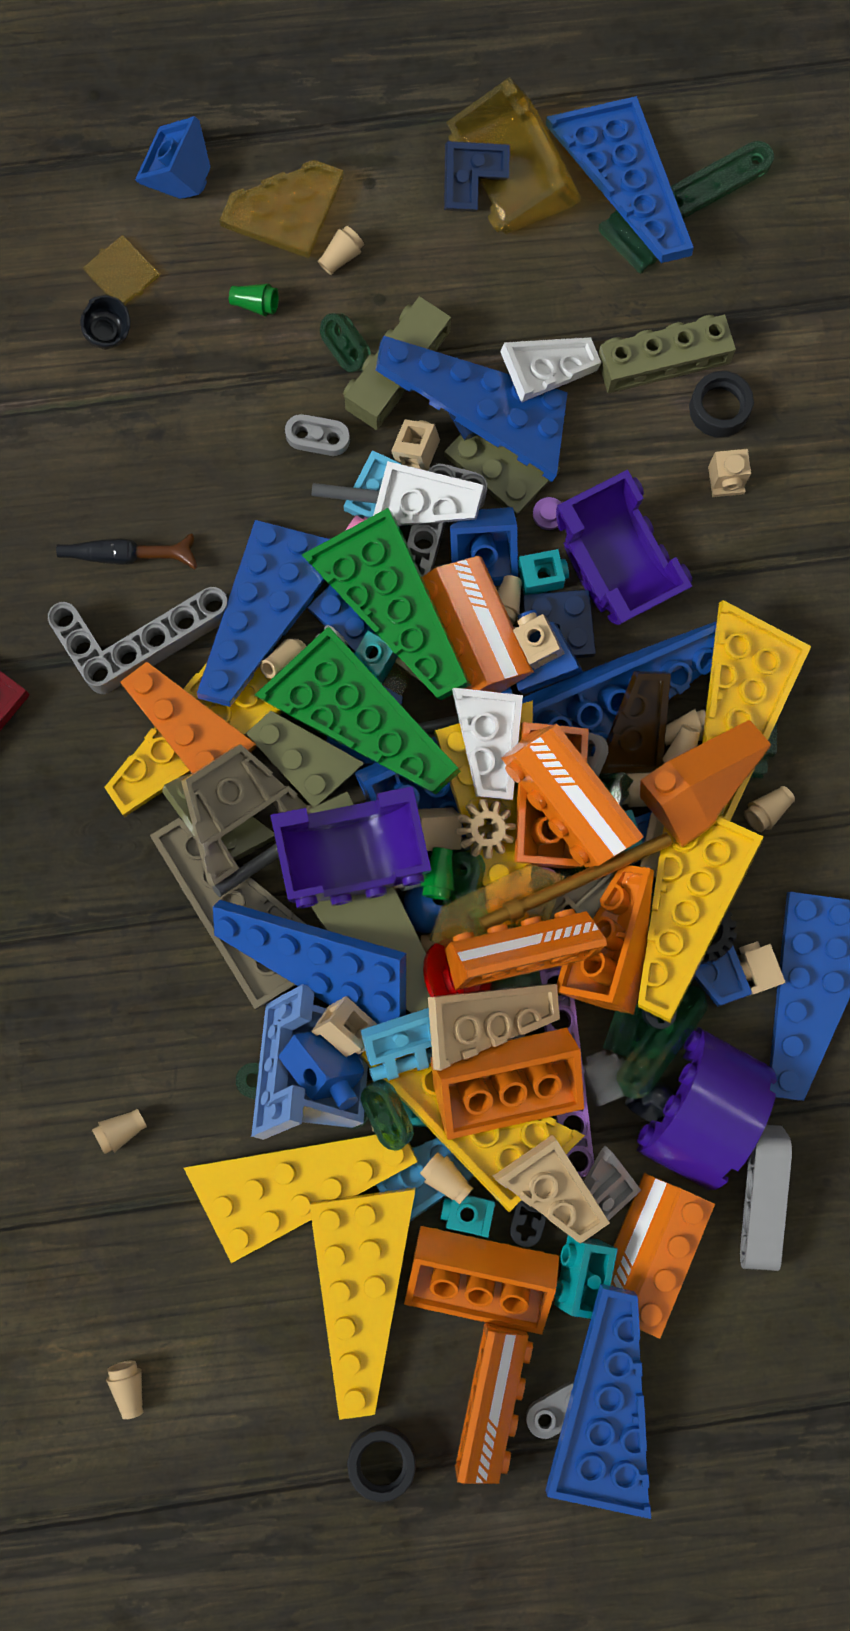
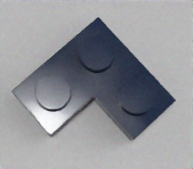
[444,141,510,212]
[523,590,596,658]

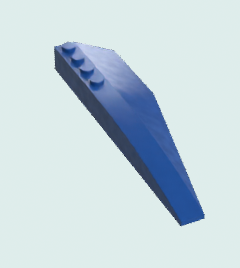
[355,621,717,858]

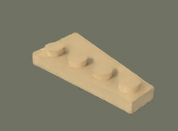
[428,984,560,1071]

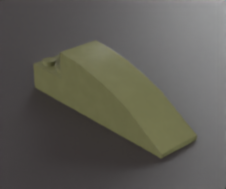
[309,792,430,1014]

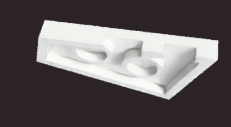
[500,337,601,402]
[373,461,485,526]
[452,688,523,800]

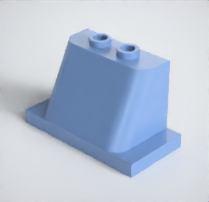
[251,984,368,1140]

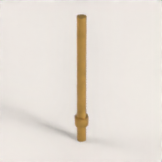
[479,833,672,931]

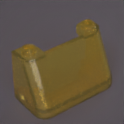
[446,77,581,234]

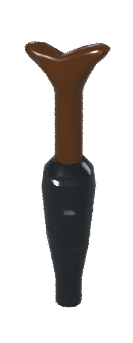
[56,533,197,570]

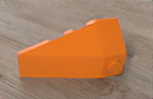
[640,720,771,848]
[557,865,654,1014]

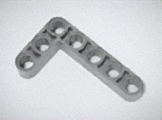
[48,587,228,694]

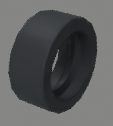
[689,371,754,438]
[347,1425,416,1502]

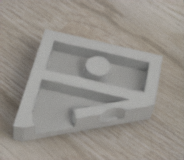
[584,1146,641,1237]

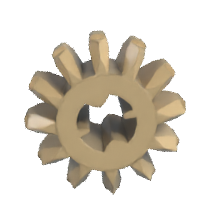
[455,799,516,859]

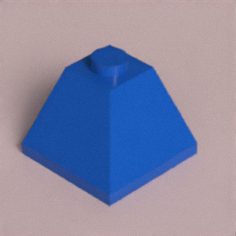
[135,116,211,199]
[450,507,518,586]

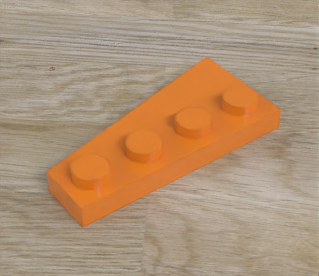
[120,662,257,774]

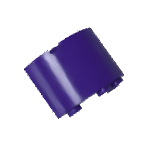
[556,469,692,625]
[270,786,431,908]
[636,1027,777,1190]

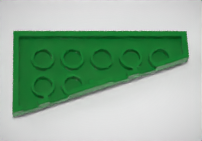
[302,508,471,700]
[255,626,461,795]

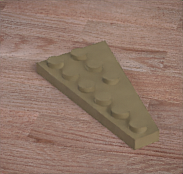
[150,818,306,1010]

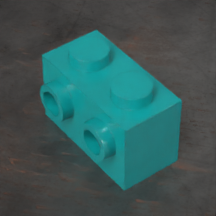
[554,1235,618,1319]

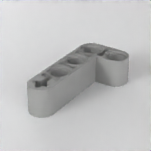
[407,464,487,576]
[740,1125,792,1271]

